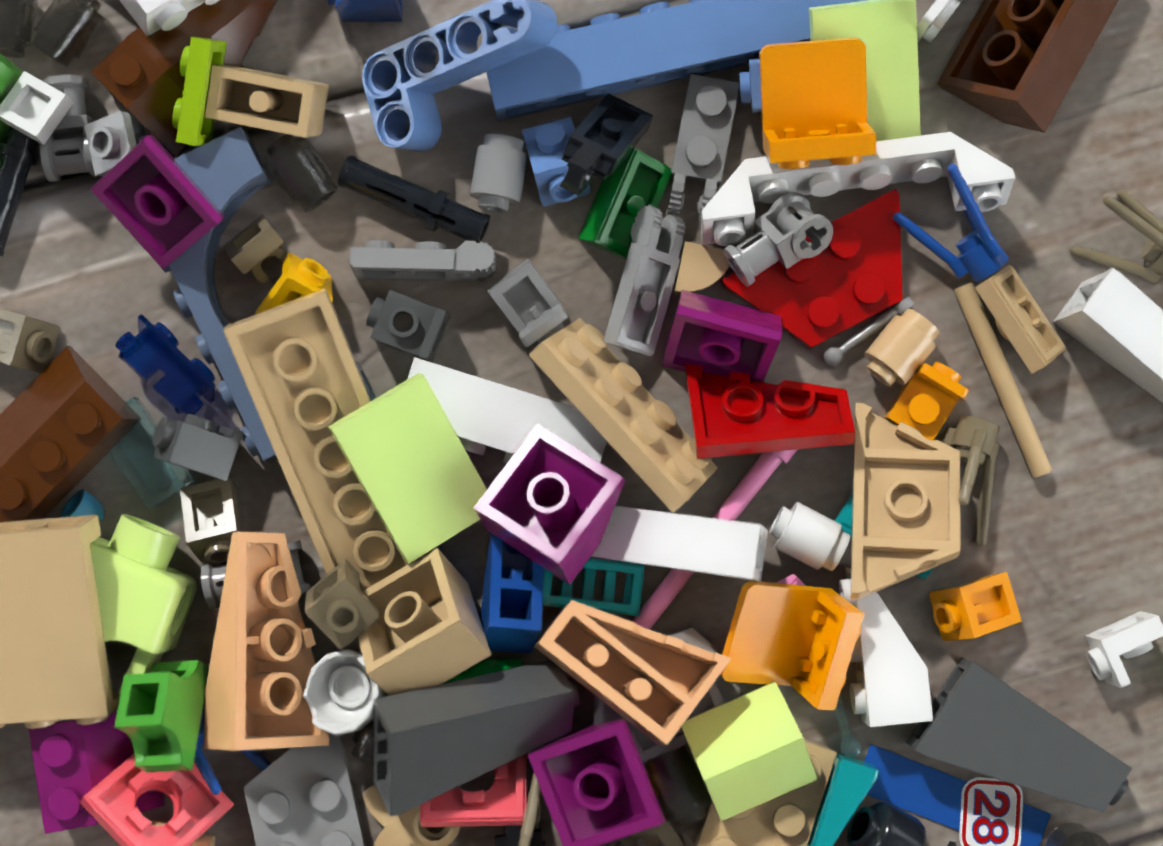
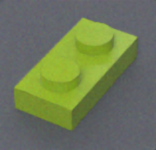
[172,37,227,146]

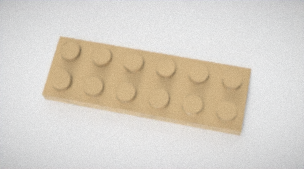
[223,288,432,592]

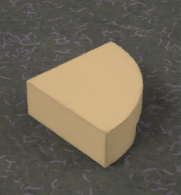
[674,241,730,294]

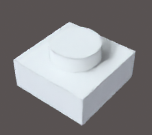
[0,71,73,145]

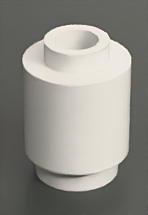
[769,502,851,571]

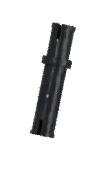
[0,126,40,257]
[338,155,491,243]

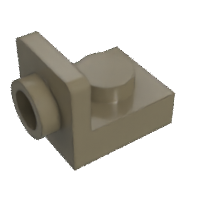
[0,308,61,373]
[180,476,243,564]
[305,558,379,648]

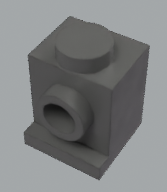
[366,289,450,363]
[153,413,244,481]

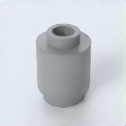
[469,134,528,213]

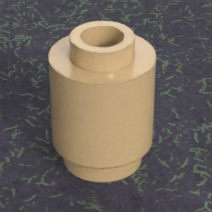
[864,308,940,387]

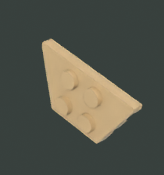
[850,403,960,599]

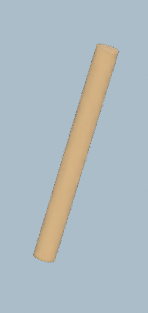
[954,282,1053,478]

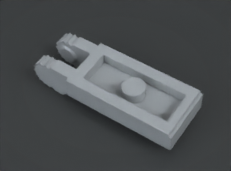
[667,73,740,220]
[603,205,686,357]
[350,240,497,282]

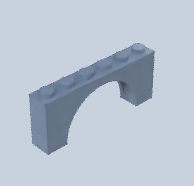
[162,127,377,462]

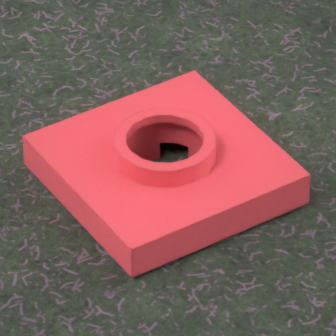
[80,753,234,846]
[420,754,527,827]

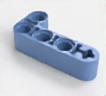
[362,0,557,152]

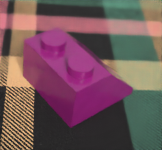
[474,424,625,584]
[28,708,165,834]

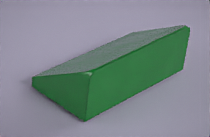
[578,148,672,260]

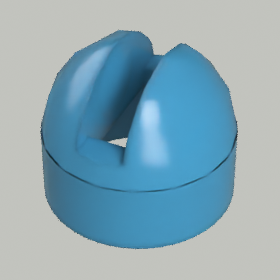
[59,489,105,520]

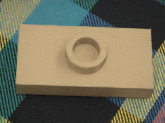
[975,264,1066,374]

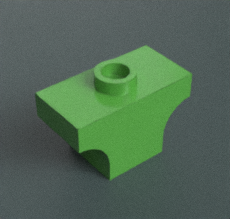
[115,660,209,772]

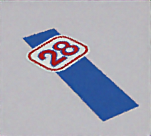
[864,744,1051,846]

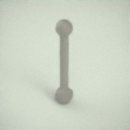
[823,296,915,366]

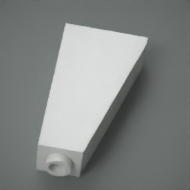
[1053,268,1163,403]
[591,506,768,581]

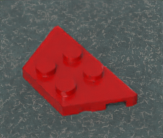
[721,189,903,349]

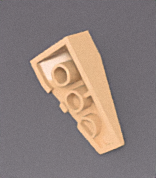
[204,532,329,751]

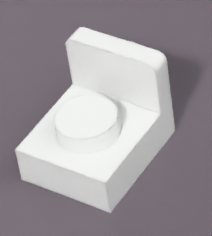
[1085,611,1163,688]

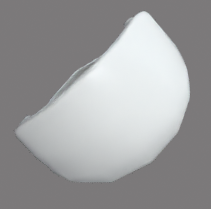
[303,649,385,735]

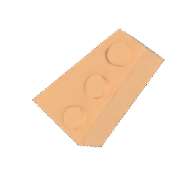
[534,600,732,745]

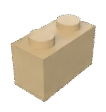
[205,65,329,138]

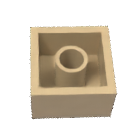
[358,548,491,696]

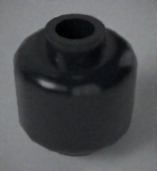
[847,802,927,846]

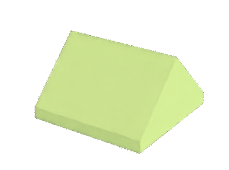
[681,681,818,821]

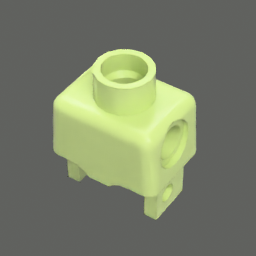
[90,514,197,694]

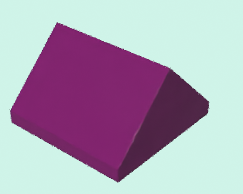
[90,135,225,269]
[661,290,782,382]
[528,719,665,846]

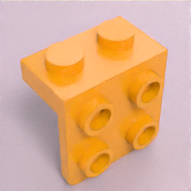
[759,37,877,169]
[720,581,864,711]

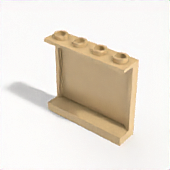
[0,515,121,729]

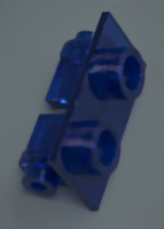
[115,314,216,415]

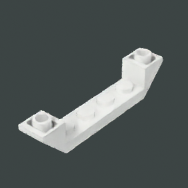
[701,132,1015,246]

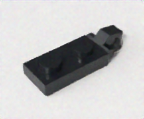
[560,93,653,196]

